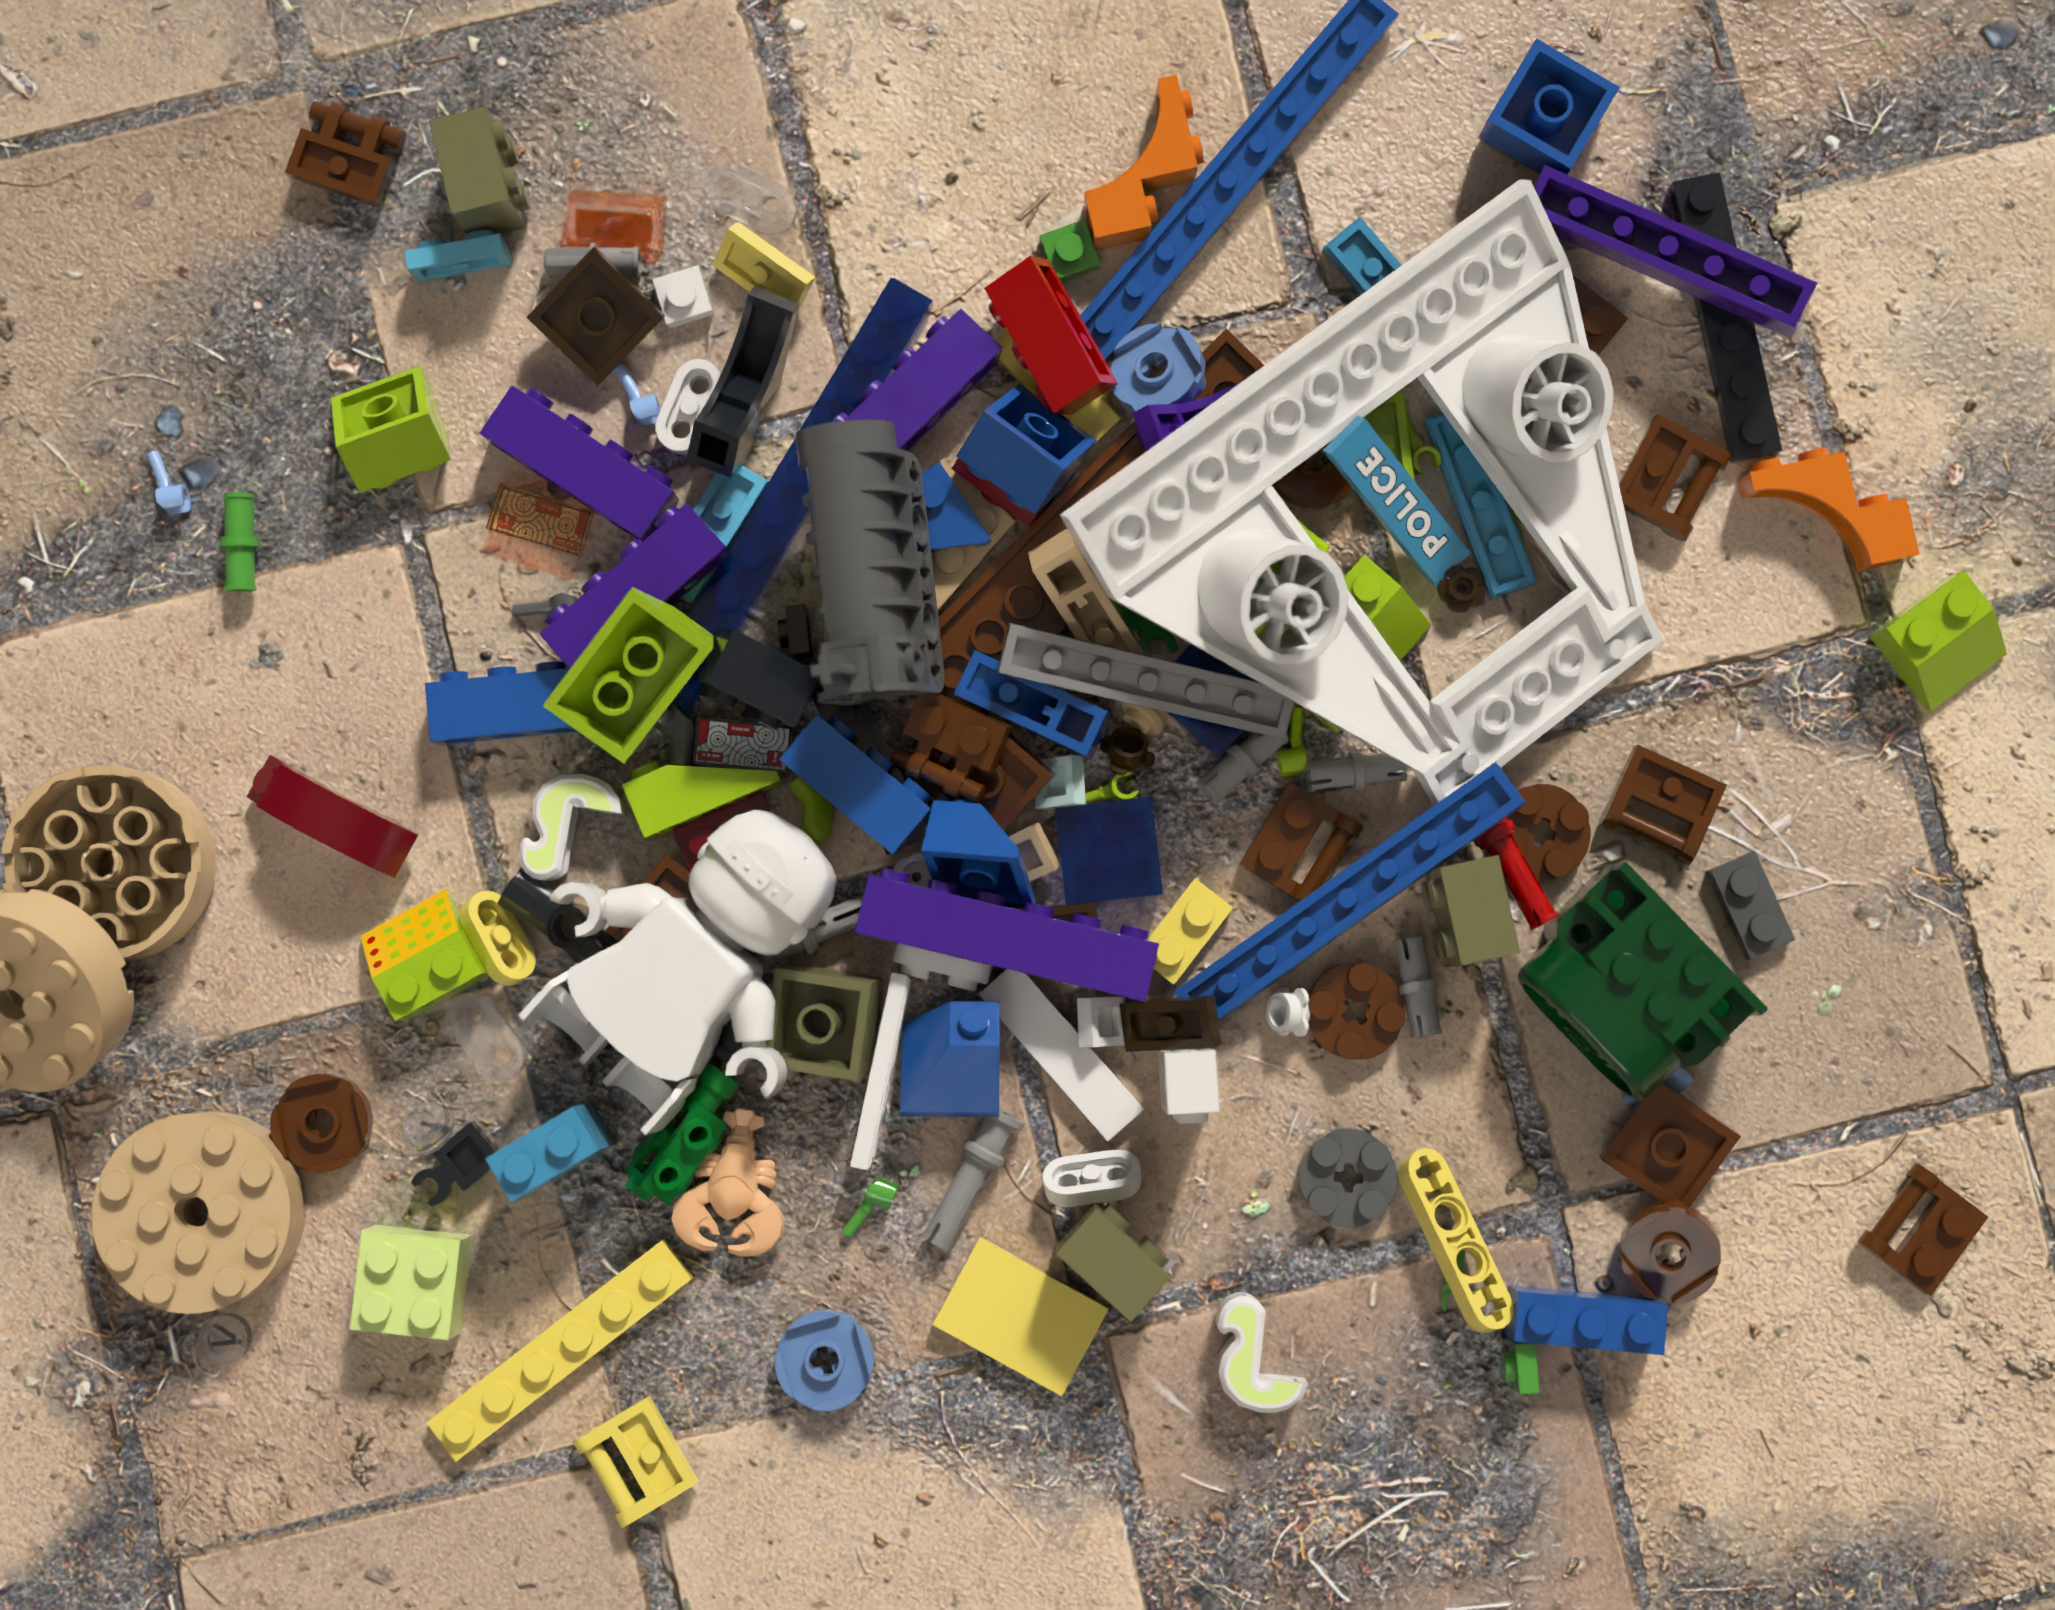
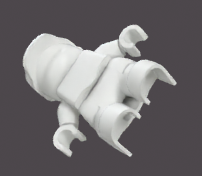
[518,810,837,1135]

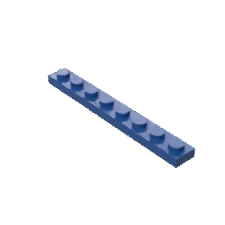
[1174,762,1527,1022]

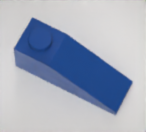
[954,650,1112,761]

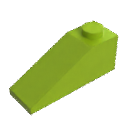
[622,762,784,841]

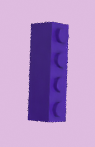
[832,308,1003,451]
[479,385,679,542]
[539,503,732,668]

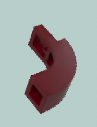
[246,755,418,878]

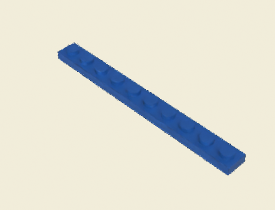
[1080,0,1399,362]

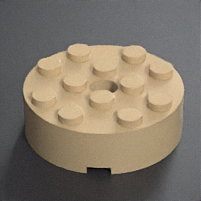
[1,765,216,962]
[0,889,134,1092]
[92,1111,306,1314]

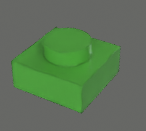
[1039,220,1101,282]
[1501,1338,1539,1395]

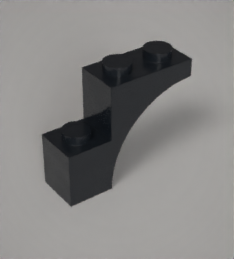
[686,286,800,478]

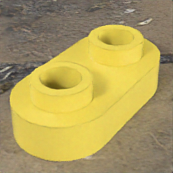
[459,891,536,986]

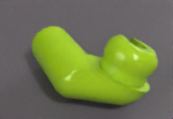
[788,777,834,846]

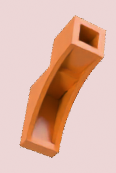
[1084,74,1204,251]
[1737,448,1920,572]

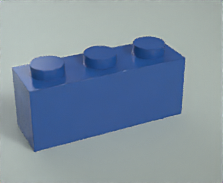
[425,661,577,746]
[779,714,931,856]
[1504,1285,1668,1355]

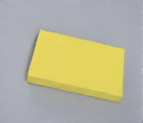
[932,1237,1109,1396]

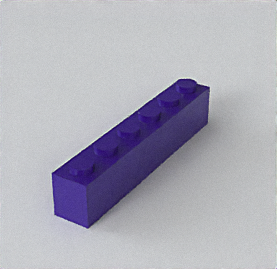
[1534,165,1818,339]
[855,868,1159,1002]

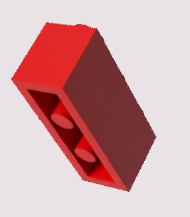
[984,256,1118,415]

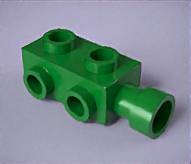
[624,1062,741,1206]

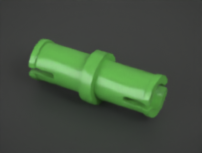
[220,492,259,592]

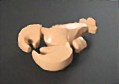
[671,1107,785,1257]

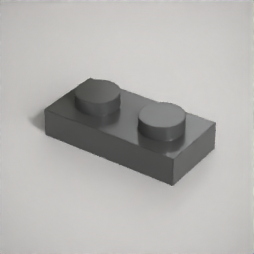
[1706,851,1795,960]

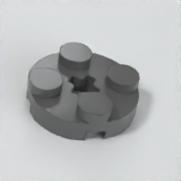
[1298,1128,1398,1227]

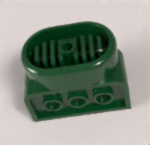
[1518,862,1768,1100]

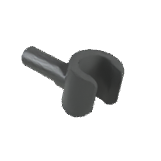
[512,593,578,616]

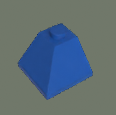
[921,799,1036,908]
[900,1001,1000,1117]

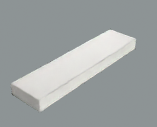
[979,969,1144,1141]
[850,972,913,1170]

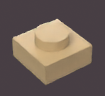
[1008,822,1061,882]

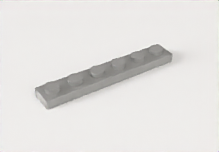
[997,623,1294,739]

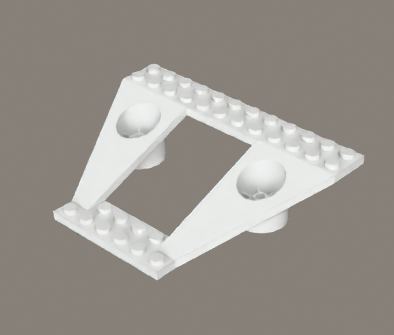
[1060,179,1664,806]

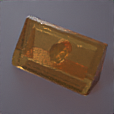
[567,189,667,253]

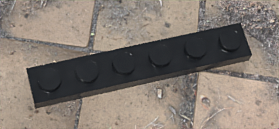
[1669,172,1782,464]

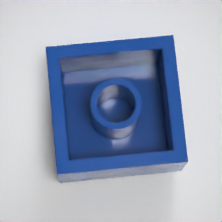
[1478,38,1620,175]
[956,383,1097,514]

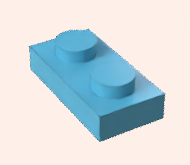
[404,230,512,282]

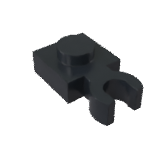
[411,1121,499,1206]

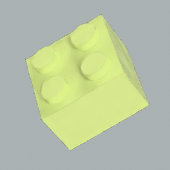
[349,1225,473,1340]

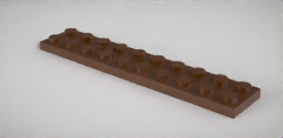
[912,328,1264,711]

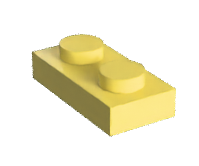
[712,222,815,314]
[1148,878,1233,985]

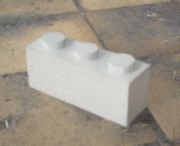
[1158,1048,1219,1124]

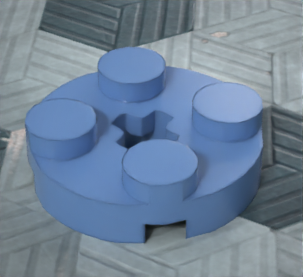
[1110,323,1206,413]
[775,1309,875,1411]

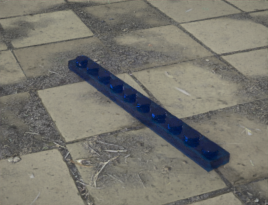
[671,276,933,715]

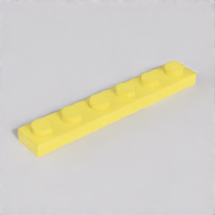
[426,1238,694,1462]

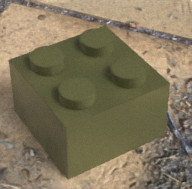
[429,106,531,234]
[1421,855,1520,967]
[761,963,883,1082]
[1055,1202,1171,1322]

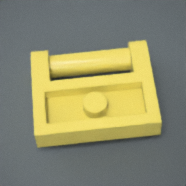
[572,1395,699,1528]

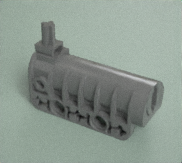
[795,420,944,706]

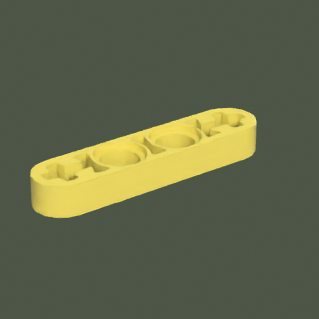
[1398,1148,1514,1333]

